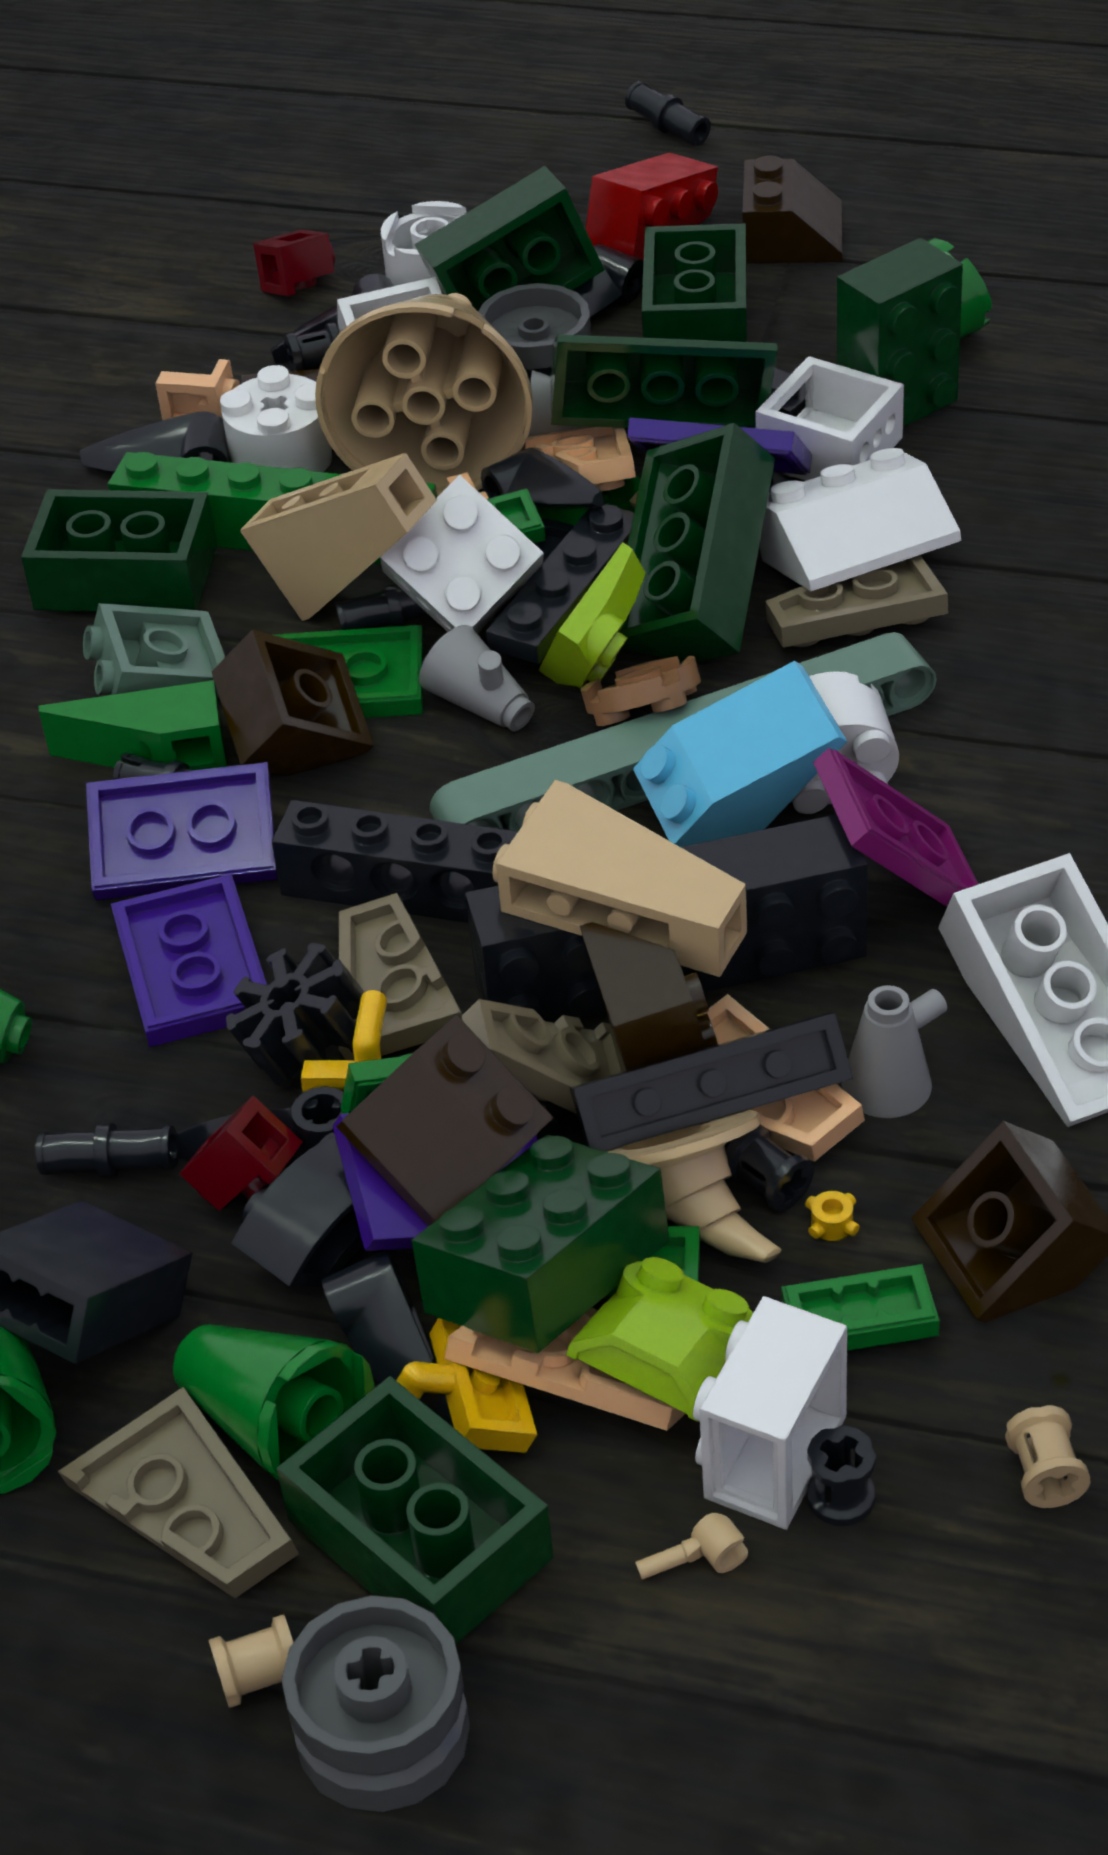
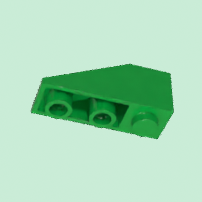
[39,680,227,771]

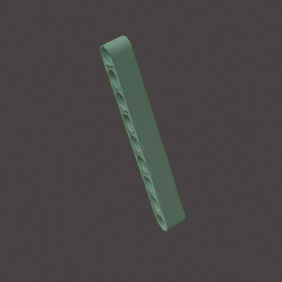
[429,632,937,831]

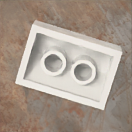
[759,448,962,591]

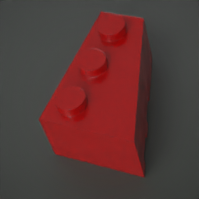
[586,152,719,261]

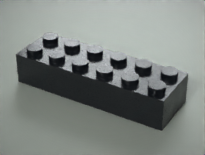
[465,814,868,1022]

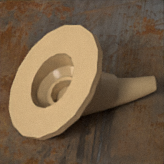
[605,1110,782,1263]

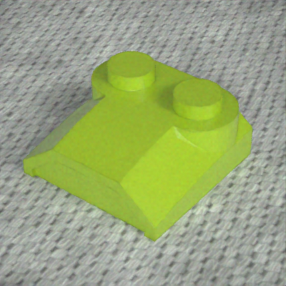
[538,542,646,689]
[566,1257,753,1422]

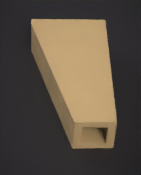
[240,453,437,621]
[492,780,747,977]

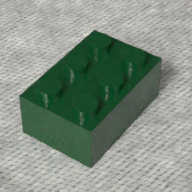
[414,166,605,311]
[642,223,747,342]
[837,238,963,427]
[21,489,217,612]
[412,1134,670,1353]
[277,1376,554,1645]

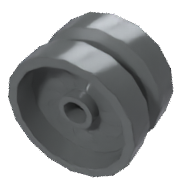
[478,283,591,381]
[282,1595,470,1812]

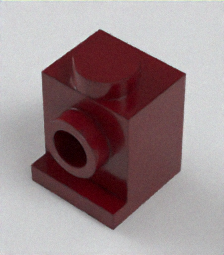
[253,229,335,296]
[179,1095,303,1211]

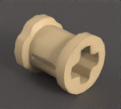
[1005,1405,1091,1508]
[209,1614,294,1708]

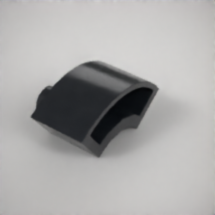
[232,1132,363,1287]

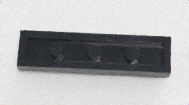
[486,504,634,664]
[569,1012,853,1151]

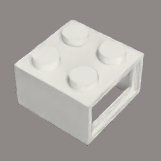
[755,356,904,481]
[380,474,544,634]
[693,1296,847,1530]

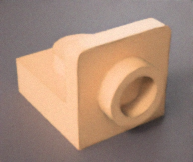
[155,359,240,421]

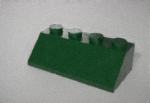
[550,334,778,428]
[620,423,775,663]

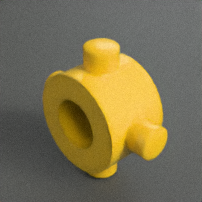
[805,1191,860,1241]

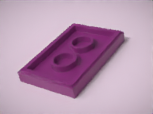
[813,748,978,907]

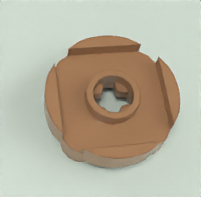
[581,656,701,726]

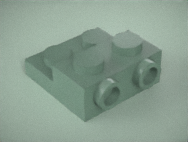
[83,603,225,697]

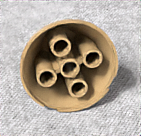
[315,293,533,497]

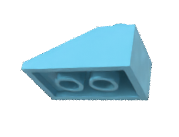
[633,661,847,847]

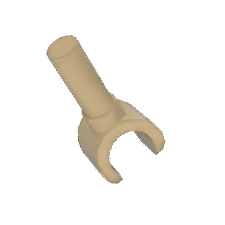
[635,1513,748,1580]

